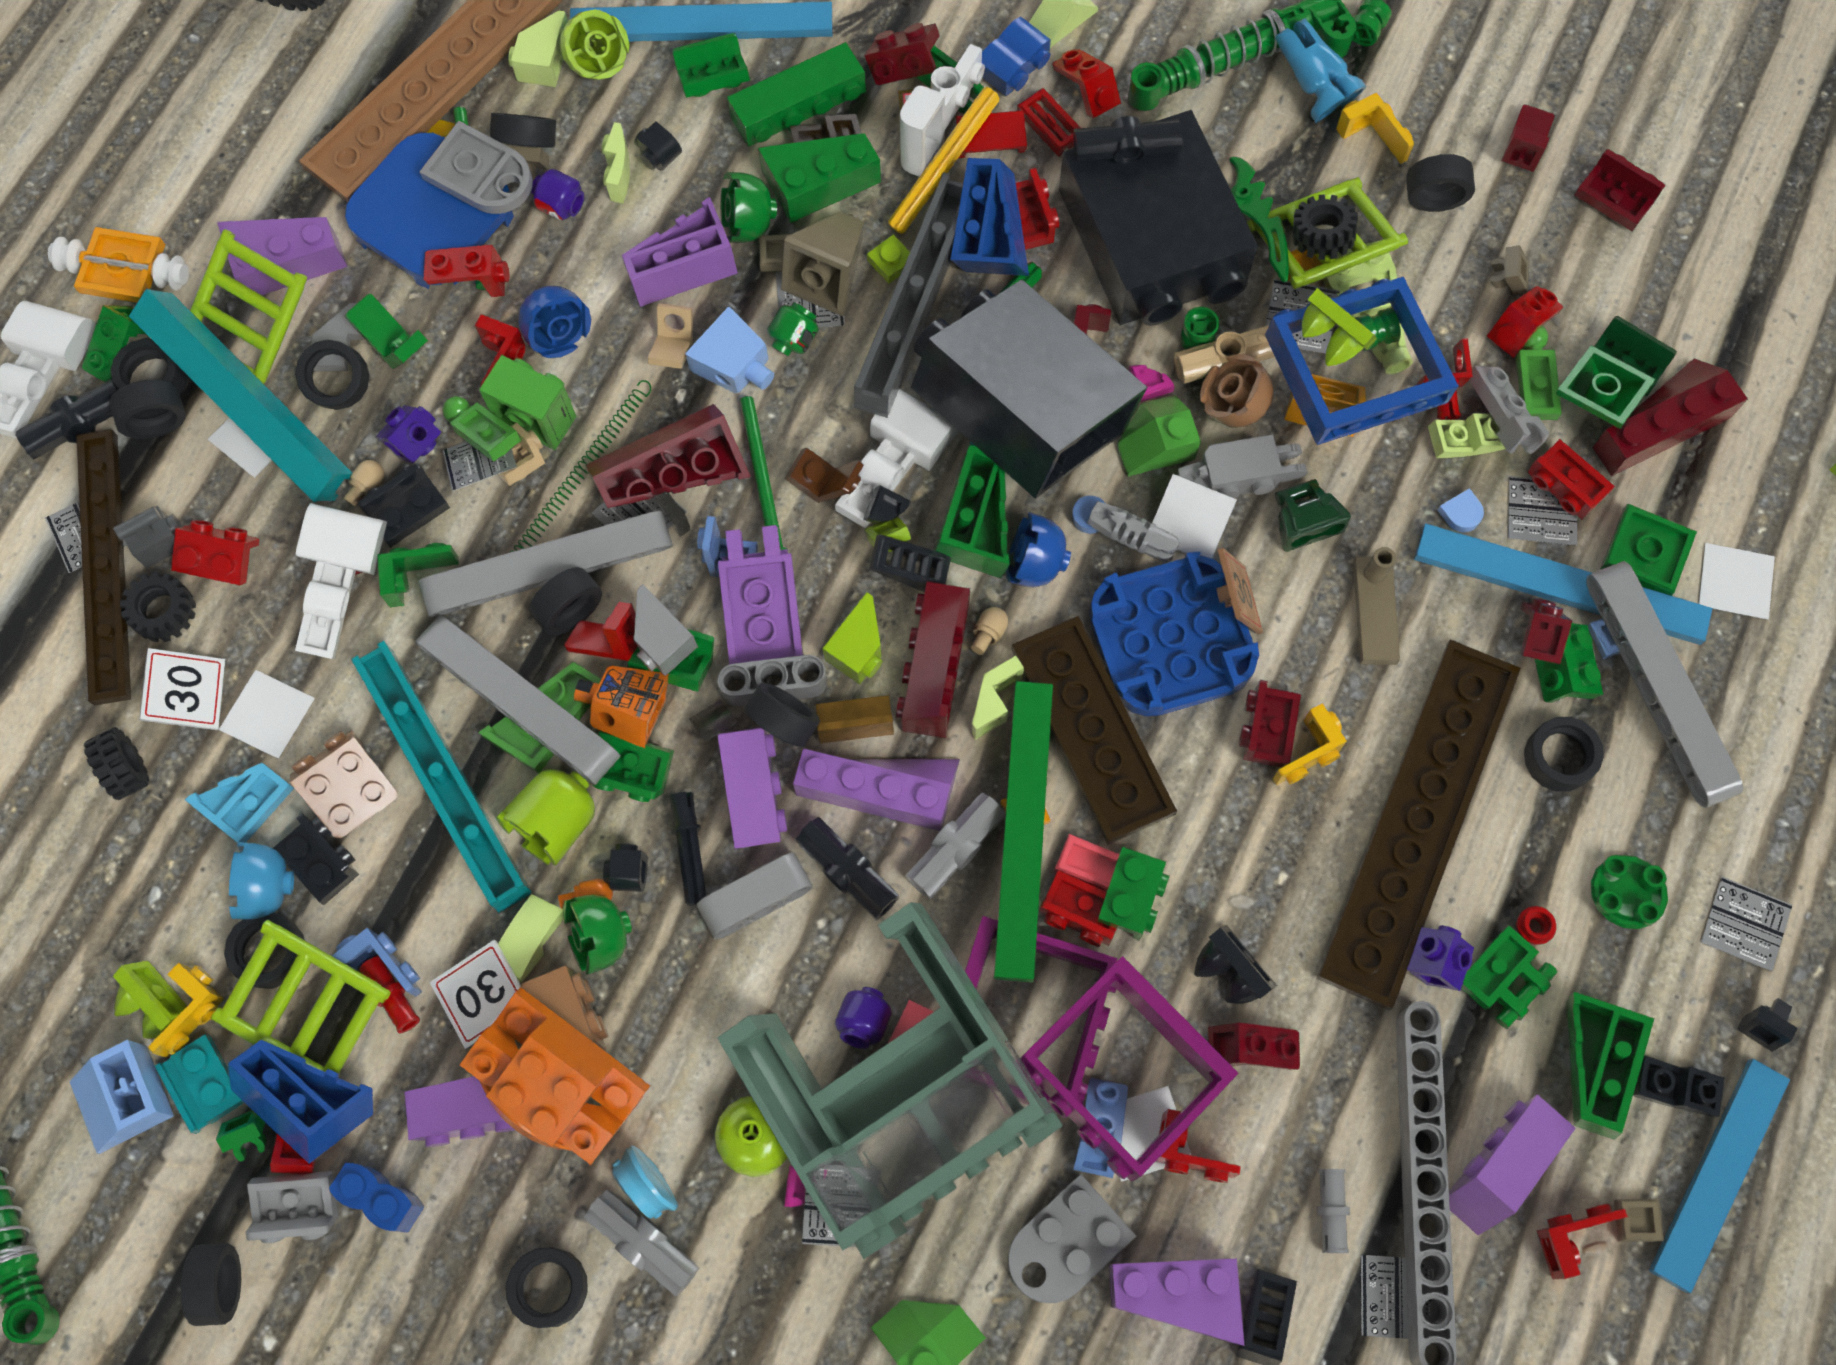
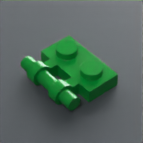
[1461,925,1558,1029]

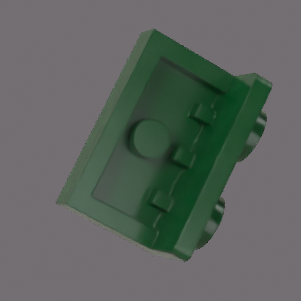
[1594,316,1677,396]

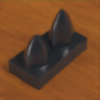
[1194,925,1277,1004]

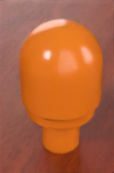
[558,878,613,909]

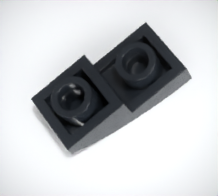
[1633,1056,1725,1117]

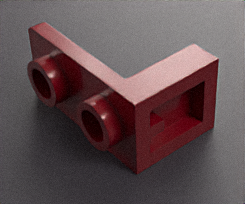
[1501,104,1555,172]
[1520,598,1572,664]
[1208,1022,1300,1070]

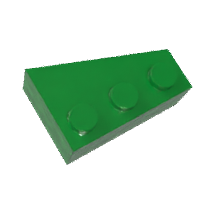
[758,133,881,223]
[934,445,1010,579]
[1566,991,1655,1140]

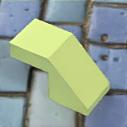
[972,656,1024,740]

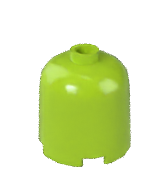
[496,769,595,866]

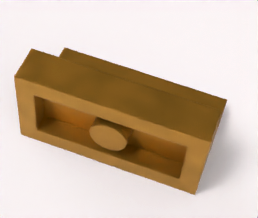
[816,695,894,744]

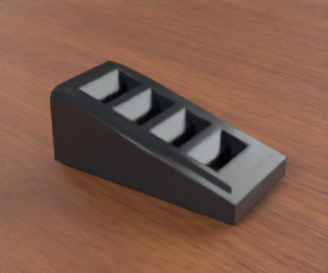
[869,534,951,592]
[1236,1269,1297,1365]

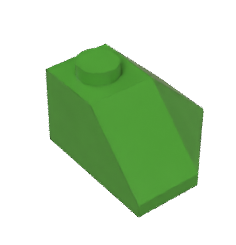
[1117,395,1201,477]
[871,1300,986,1365]

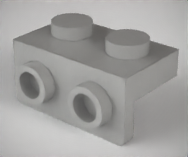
[246,1171,338,1243]

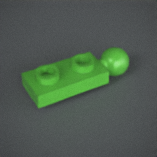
[1516,326,1562,420]
[442,396,521,462]

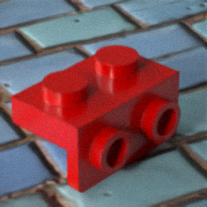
[1016,168,1059,250]
[1527,439,1615,520]
[171,520,260,586]
[1039,870,1117,947]

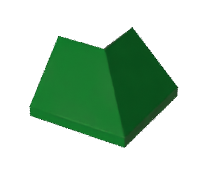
[1555,345,1655,429]

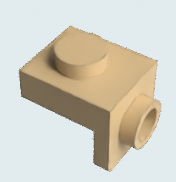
[498,423,545,486]

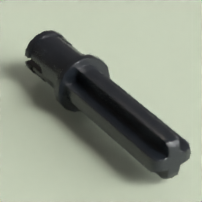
[669,792,706,906]

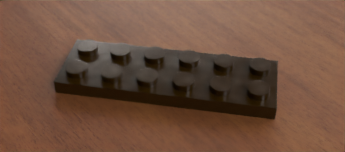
[1011,616,1177,845]

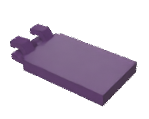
[718,525,803,665]

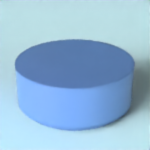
[1072,496,1105,534]

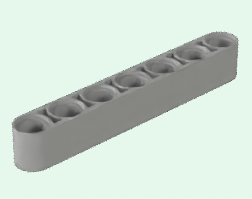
[418,511,673,617]
[1586,561,1743,808]
[415,614,621,785]

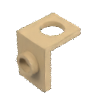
[648,303,693,369]

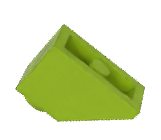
[823,592,883,685]

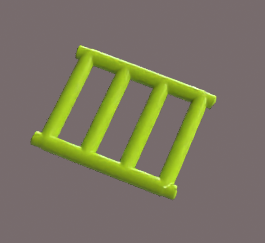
[1247,177,1408,289]
[190,229,307,384]
[211,920,391,1079]

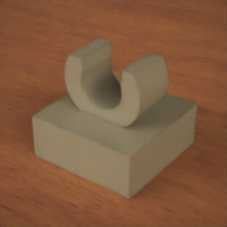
[508,145,549,181]
[1490,245,1529,295]

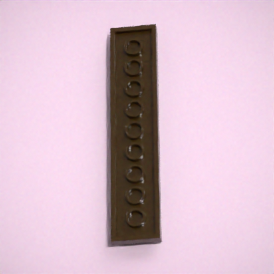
[1316,639,1521,1011]

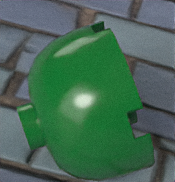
[720,172,777,243]
[563,894,632,975]

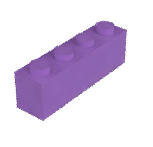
[793,748,960,831]

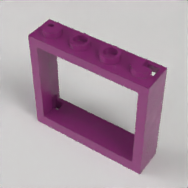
[960,916,1118,1109]
[1016,956,1239,1182]

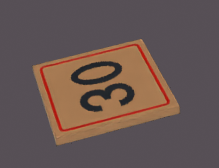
[1216,548,1264,634]

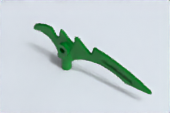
[1229,157,1289,282]

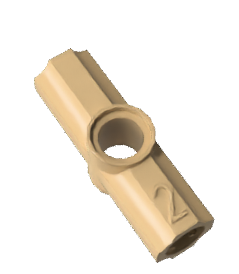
[1173,325,1275,384]

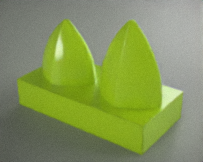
[1302,288,1377,366]
[113,961,187,1039]

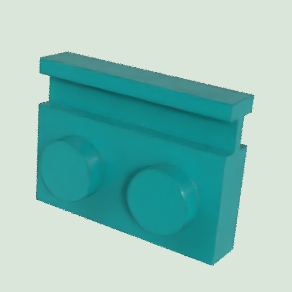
[155,1034,244,1134]

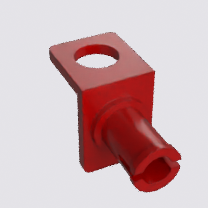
[1416,338,1473,420]

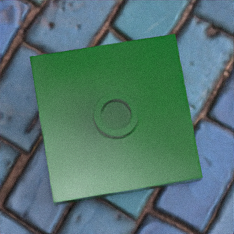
[1600,504,1697,596]

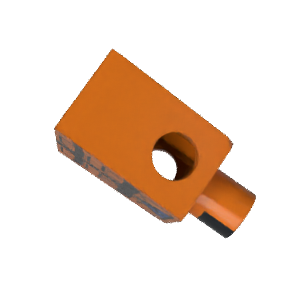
[574,665,669,748]

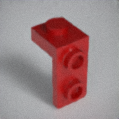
[1052,49,1121,119]
[424,245,510,297]
[1487,286,1563,358]

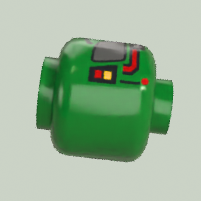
[767,302,819,357]

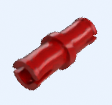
[359,956,420,1034]

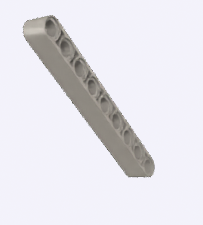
[1396,1001,1457,1365]

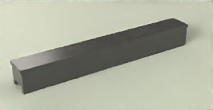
[854,172,963,418]

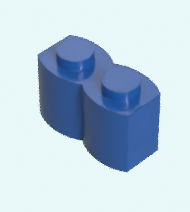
[982,16,1051,96]
[329,1163,424,1233]

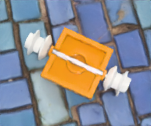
[48,227,189,303]

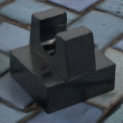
[1737,998,1798,1052]

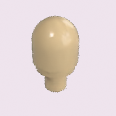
[343,460,385,507]
[971,607,1009,655]

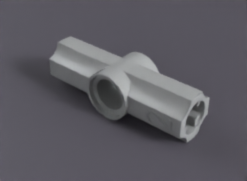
[906,792,1006,899]
[584,1189,700,1296]

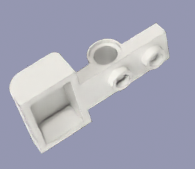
[900,44,985,177]
[0,301,96,439]
[835,389,958,529]
[295,503,387,659]

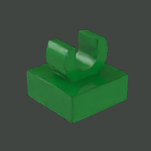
[216,1110,267,1162]

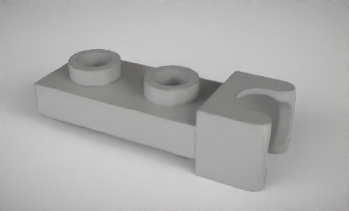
[1469,366,1549,454]

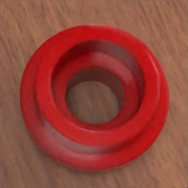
[1516,906,1557,945]

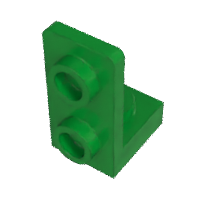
[345,294,428,369]
[82,305,146,382]
[377,543,459,608]

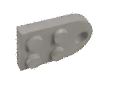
[420,121,533,214]
[1008,1174,1136,1303]

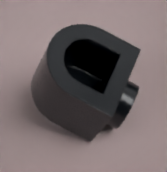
[634,121,682,171]
[603,844,648,892]

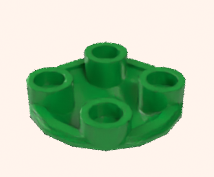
[1590,855,1668,929]

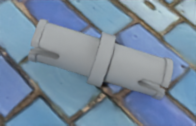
[1317,1169,1350,1253]

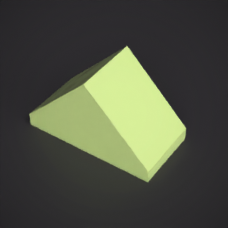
[1029,0,1098,48]

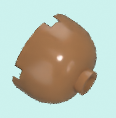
[1200,353,1274,428]

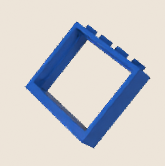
[1265,276,1459,445]

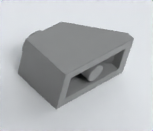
[634,584,698,676]

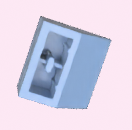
[70,1040,174,1154]

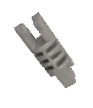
[1087,501,1180,562]

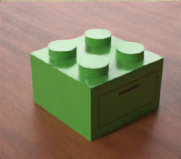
[479,355,577,450]

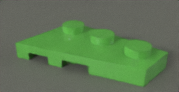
[478,662,601,774]

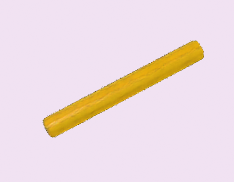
[888,87,1000,234]

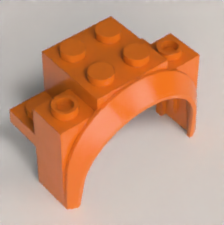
[460,987,650,1165]

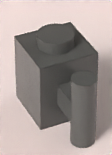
[113,506,182,568]

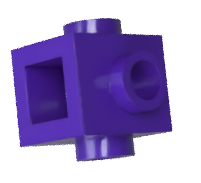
[376,405,441,463]
[1407,925,1474,991]

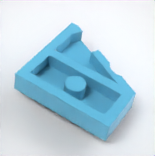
[185,763,294,843]

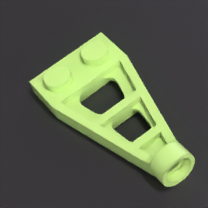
[1322,239,1413,374]

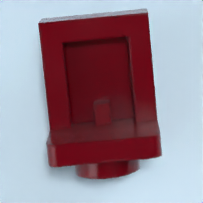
[1074,304,1112,335]

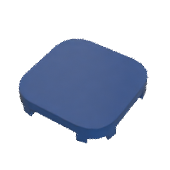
[345,133,514,289]
[1089,552,1260,717]

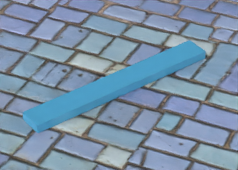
[570,2,833,42]
[1414,523,1713,645]

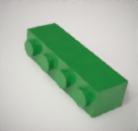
[727,42,866,147]

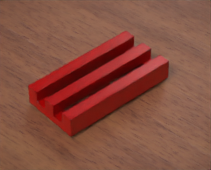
[1017,88,1081,157]

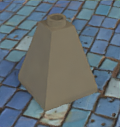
[781,212,864,316]

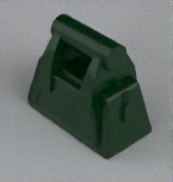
[1275,479,1351,552]

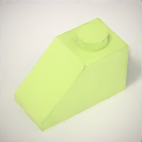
[508,10,568,87]

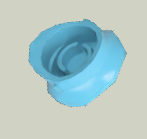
[612,1145,678,1219]

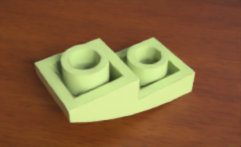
[602,122,630,204]
[1428,413,1505,458]
[498,894,564,983]

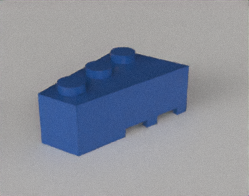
[950,158,1029,276]
[228,1040,373,1164]

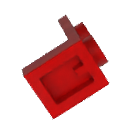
[475,314,526,386]
[564,602,637,661]
[1156,1109,1241,1183]
[1536,1203,1628,1280]

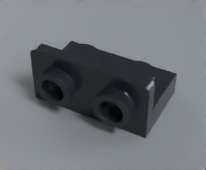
[358,463,450,548]
[273,813,360,905]

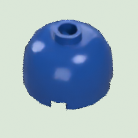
[518,286,592,358]
[1006,512,1071,588]

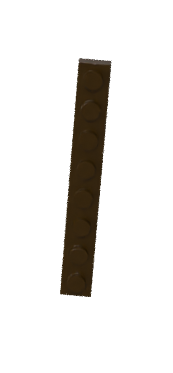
[76,430,131,706]

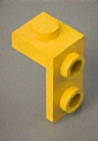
[1336,92,1414,164]
[1273,703,1347,785]
[148,962,224,1058]

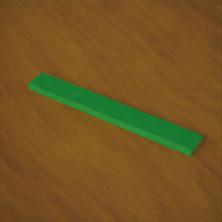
[994,681,1053,983]

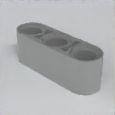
[717,655,827,707]
[697,853,813,940]

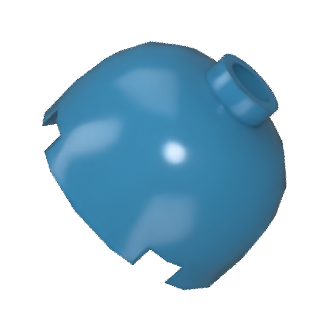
[229,843,294,920]

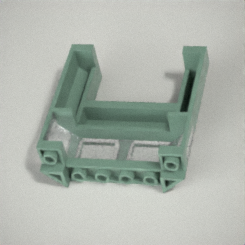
[717,902,1063,1259]

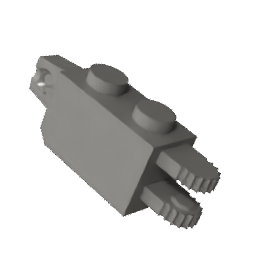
[1177,434,1307,498]

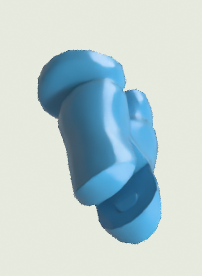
[1275,18,1367,123]

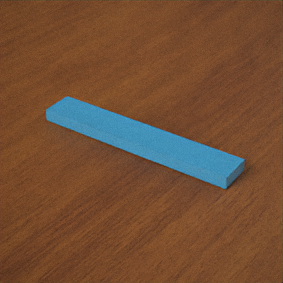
[1649,1059,1790,1293]

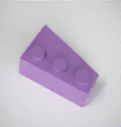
[622,197,738,307]
[217,217,348,295]
[718,727,788,849]
[405,1076,515,1147]
[1449,1094,1576,1235]
[1109,1258,1245,1346]

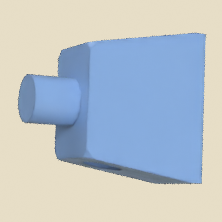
[685,307,774,393]

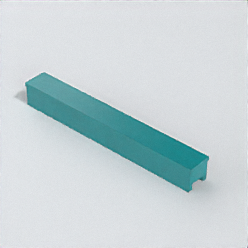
[129,289,352,502]
[351,641,532,913]

